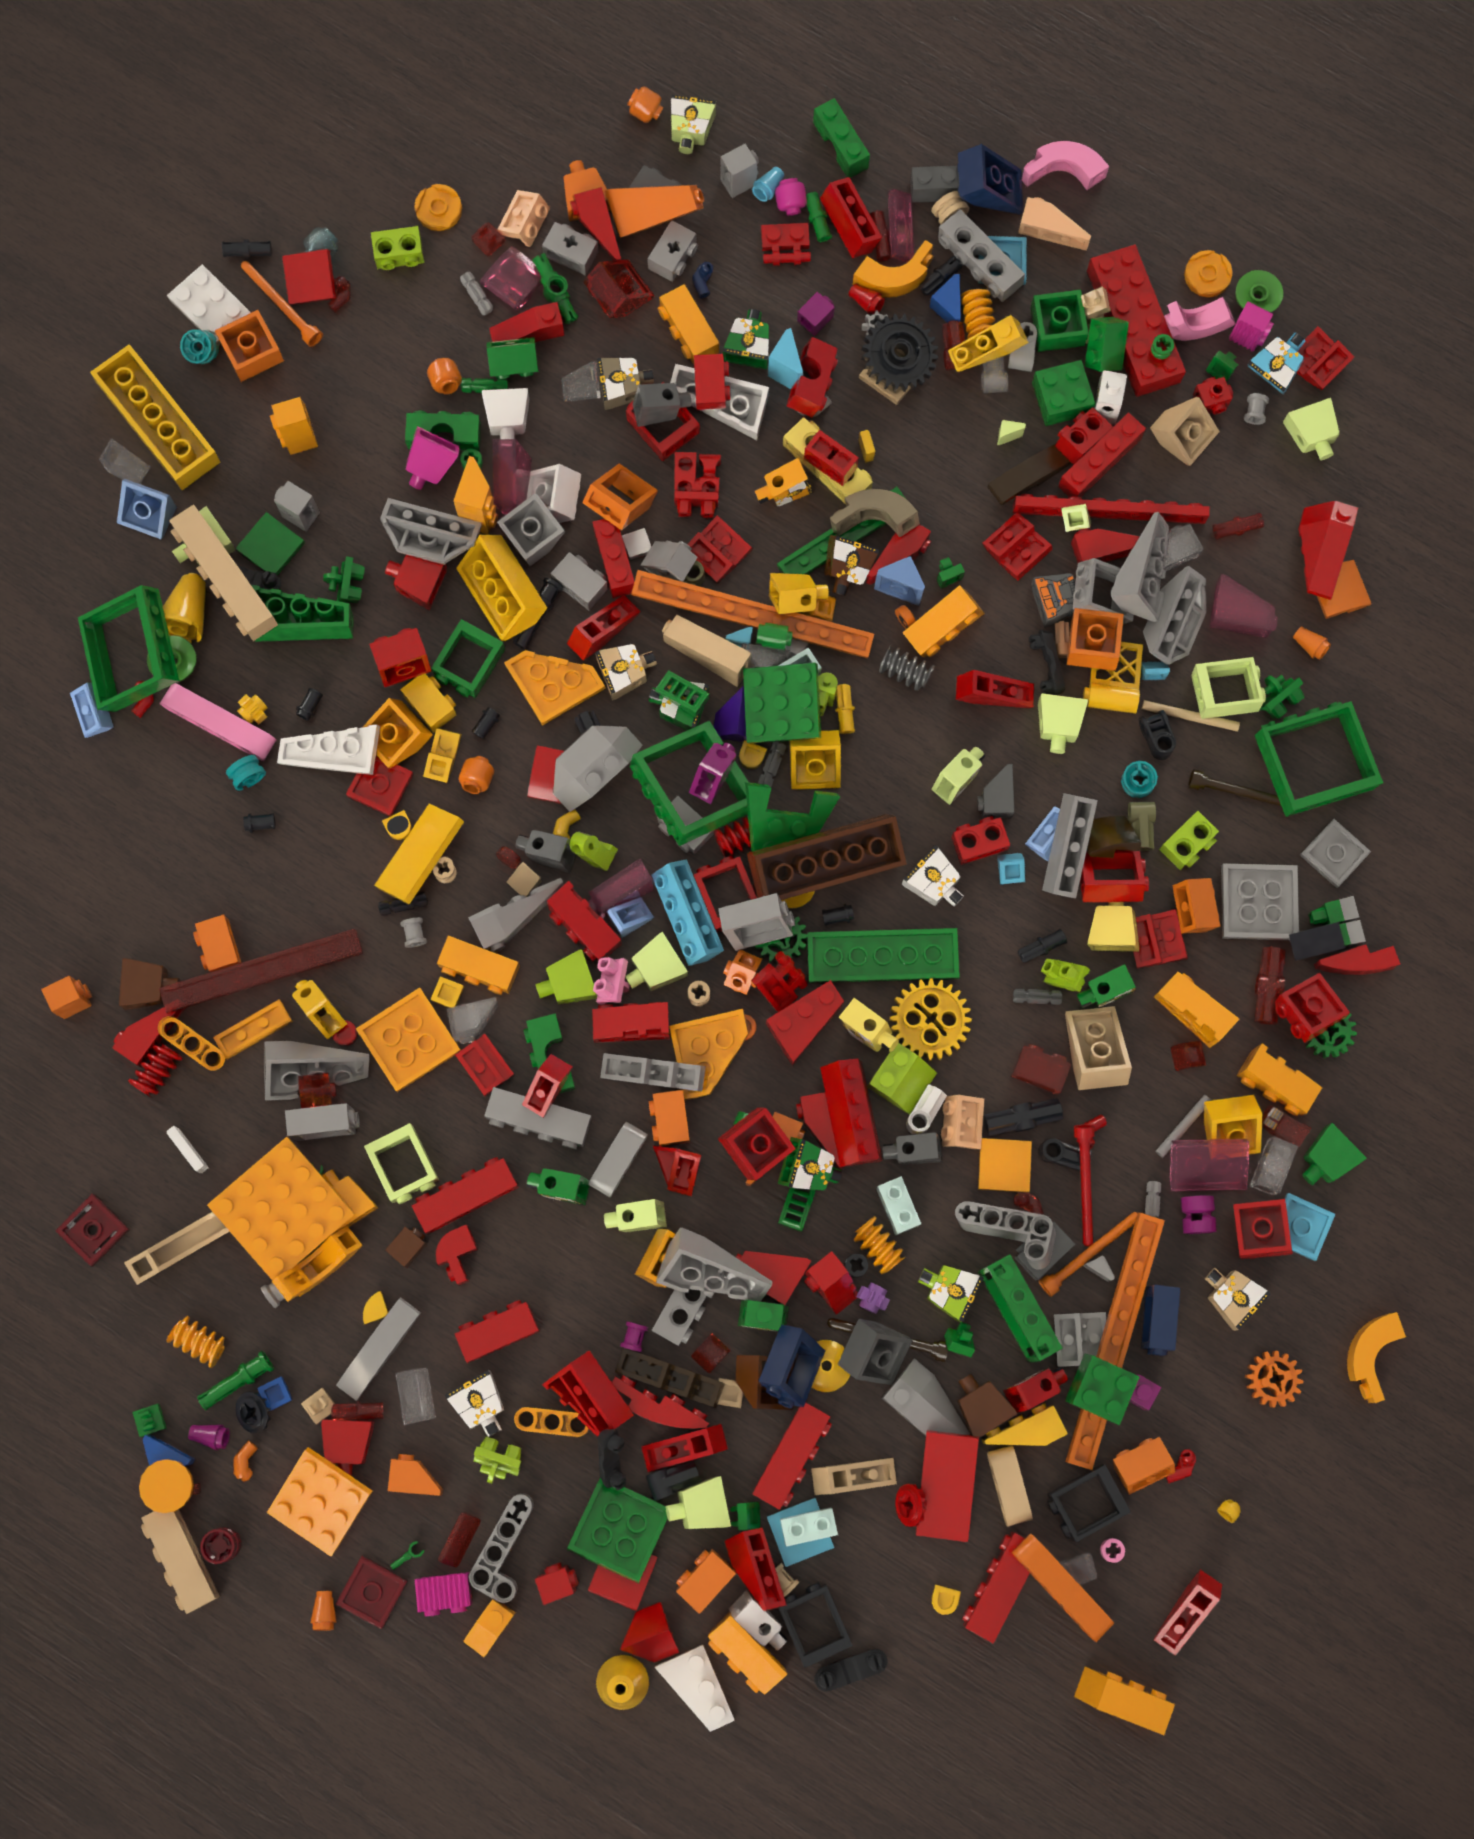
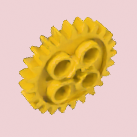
[889,978,972,1061]

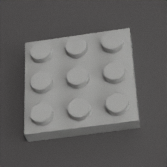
[1221,863,1299,940]

